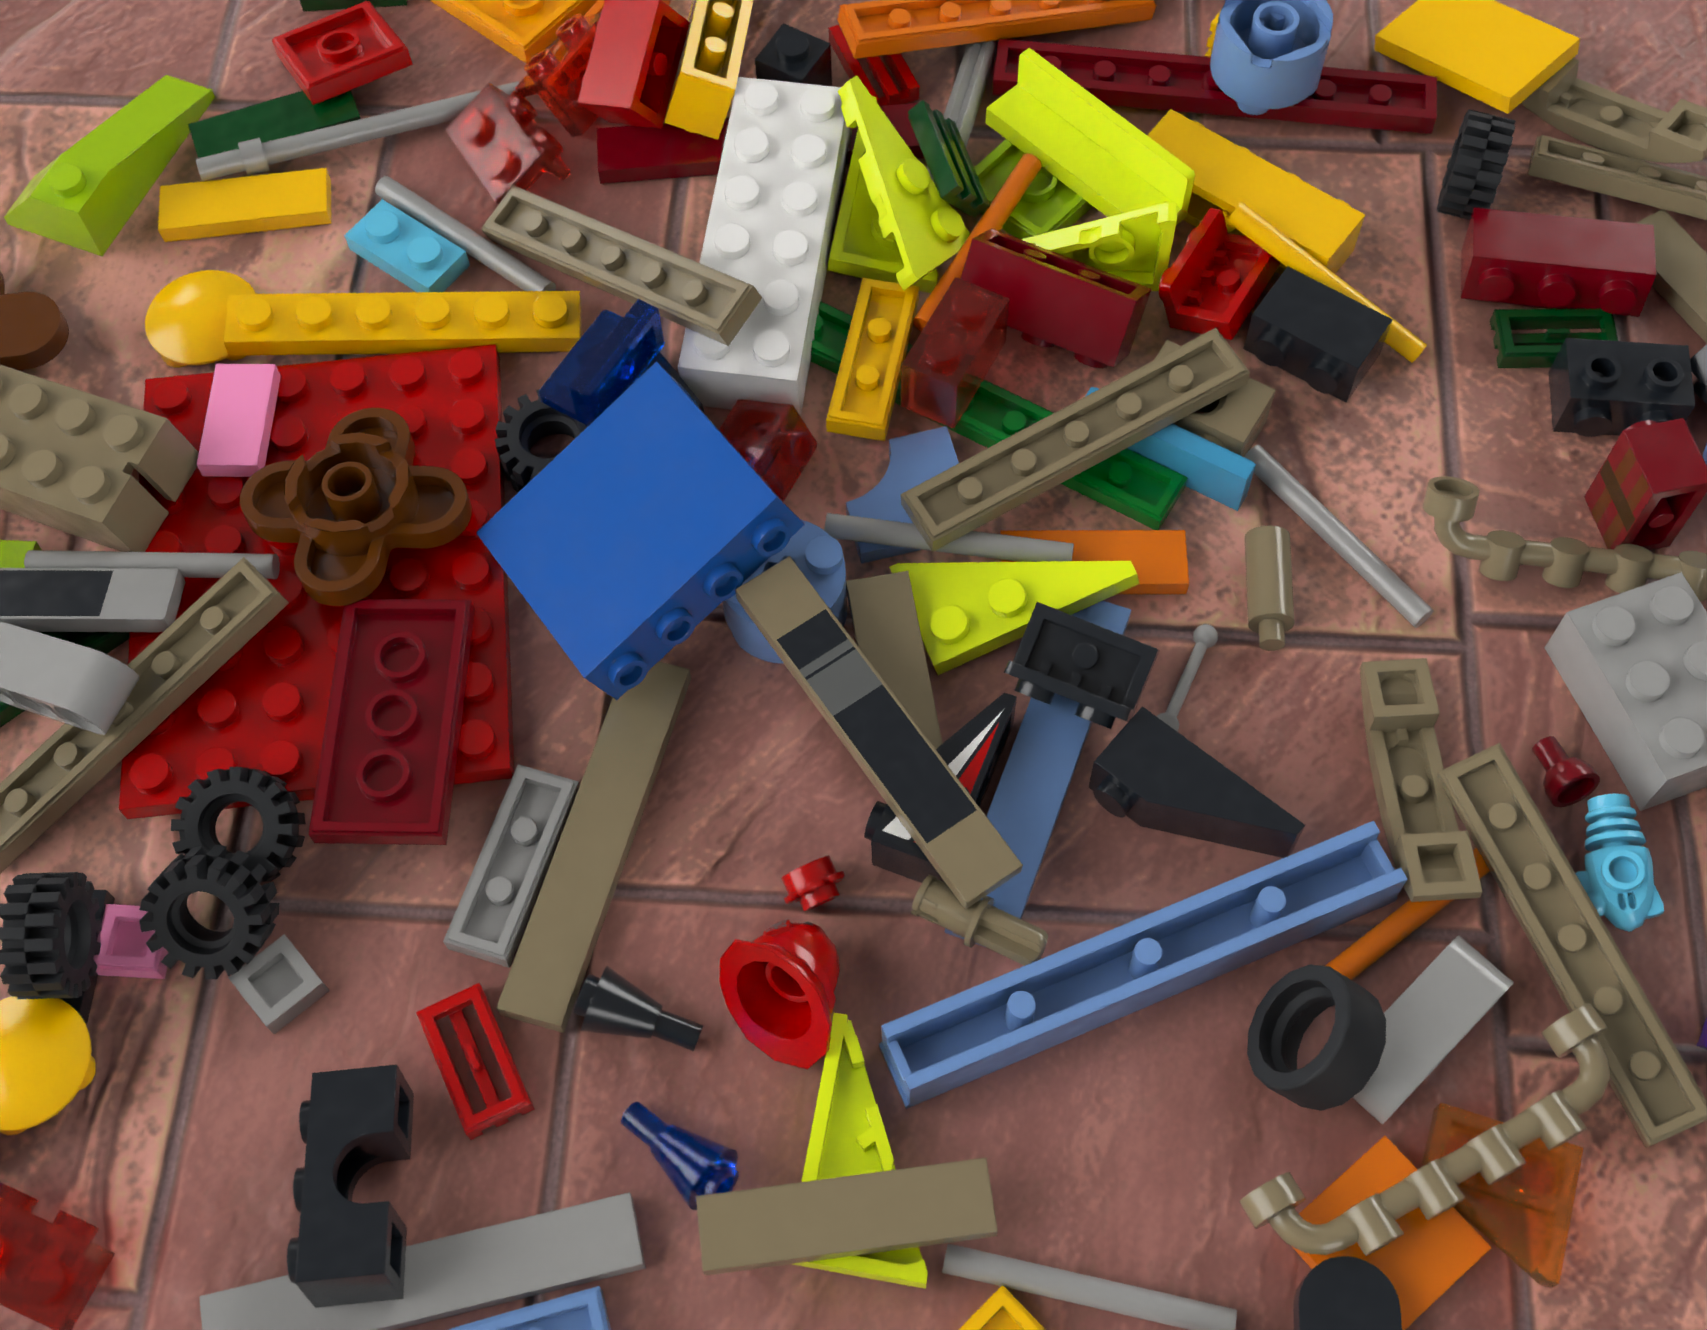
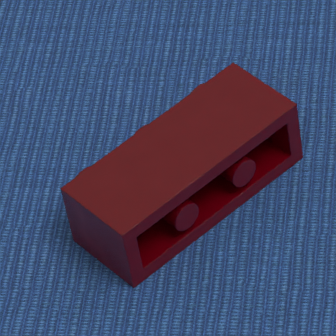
[1460,207,1656,317]
[953,228,1152,369]

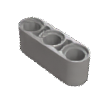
[0,622,140,735]
[1352,935,1514,1125]

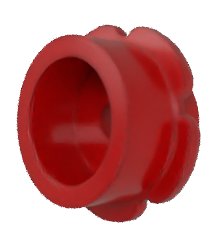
[781,855,845,912]

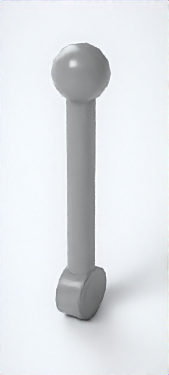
[1157,624,1218,732]

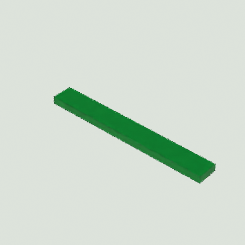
[811,301,1188,530]

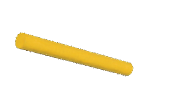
[1227,202,1427,363]

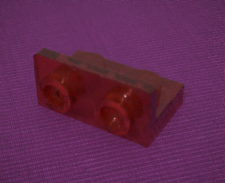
[719,399,817,502]
[0,1182,115,1330]

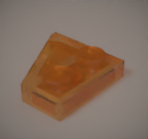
[1421,1102,1584,1289]

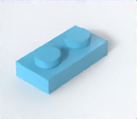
[344,199,470,292]

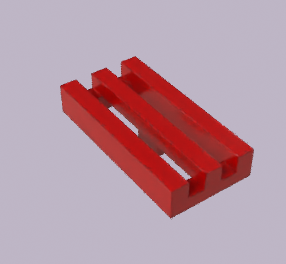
[828,25,920,106]
[416,982,535,1140]

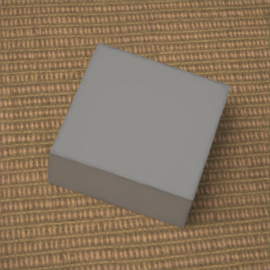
[228,934,330,1034]

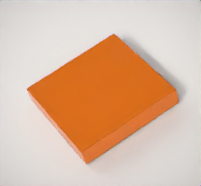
[1291,1135,1492,1330]

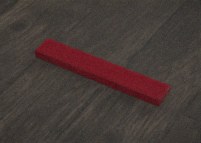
[596,103,924,184]

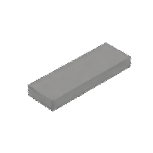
[443,764,580,968]

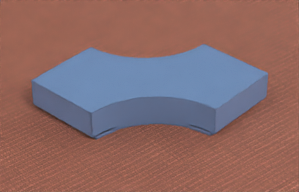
[846,426,959,564]

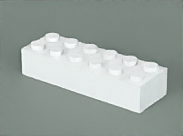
[678,77,852,417]

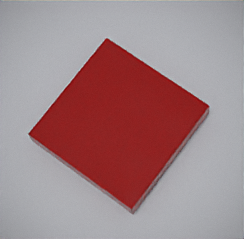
[272,1,413,105]

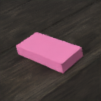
[196,364,281,477]

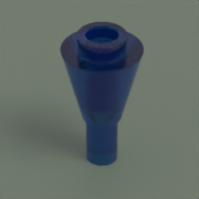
[621,1101,739,1210]

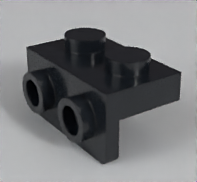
[1004,602,1160,729]

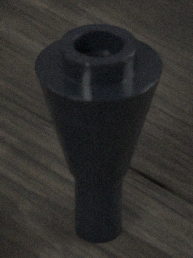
[573,966,704,1051]

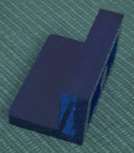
[538,299,665,426]

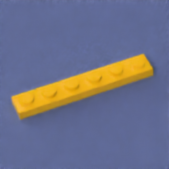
[223,291,581,356]

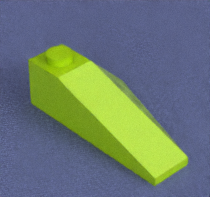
[4,75,215,256]

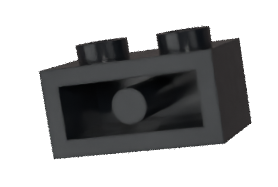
[1548,338,1695,437]

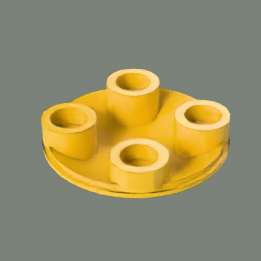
[145,270,256,368]
[0,996,96,1135]

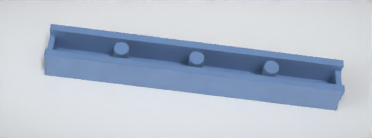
[879,821,1408,1109]

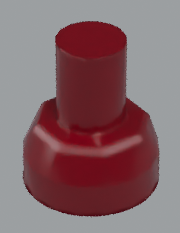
[1532,736,1600,807]

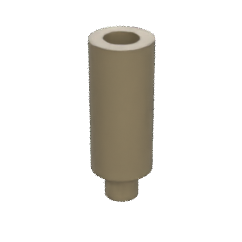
[1245,525,1295,651]

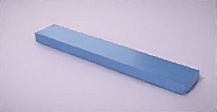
[945,601,1131,946]

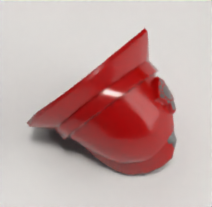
[719,920,840,1069]

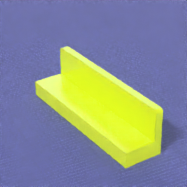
[985,48,1195,225]

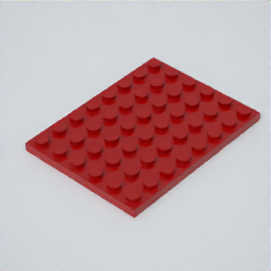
[119,344,514,819]

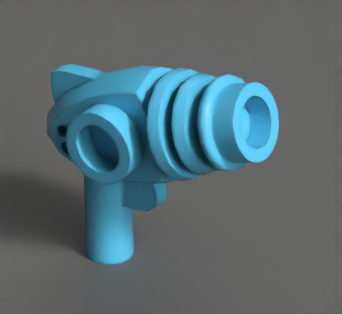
[1575,794,1664,932]

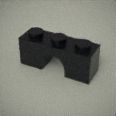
[287,1064,414,1308]

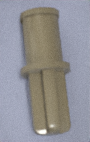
[911,874,1048,966]

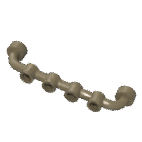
[1423,476,1707,602]
[1240,1003,1610,1256]

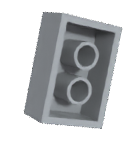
[1544,572,1707,811]

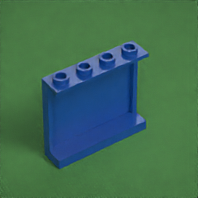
[476,361,805,700]

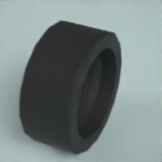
[1247,964,1386,1111]

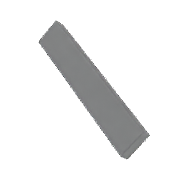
[199,1192,646,1330]

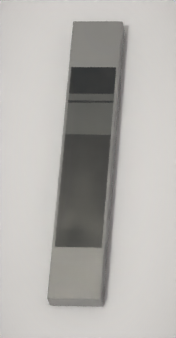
[0,568,186,632]

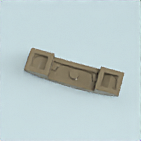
[1521,58,1707,163]
[1360,658,1483,902]

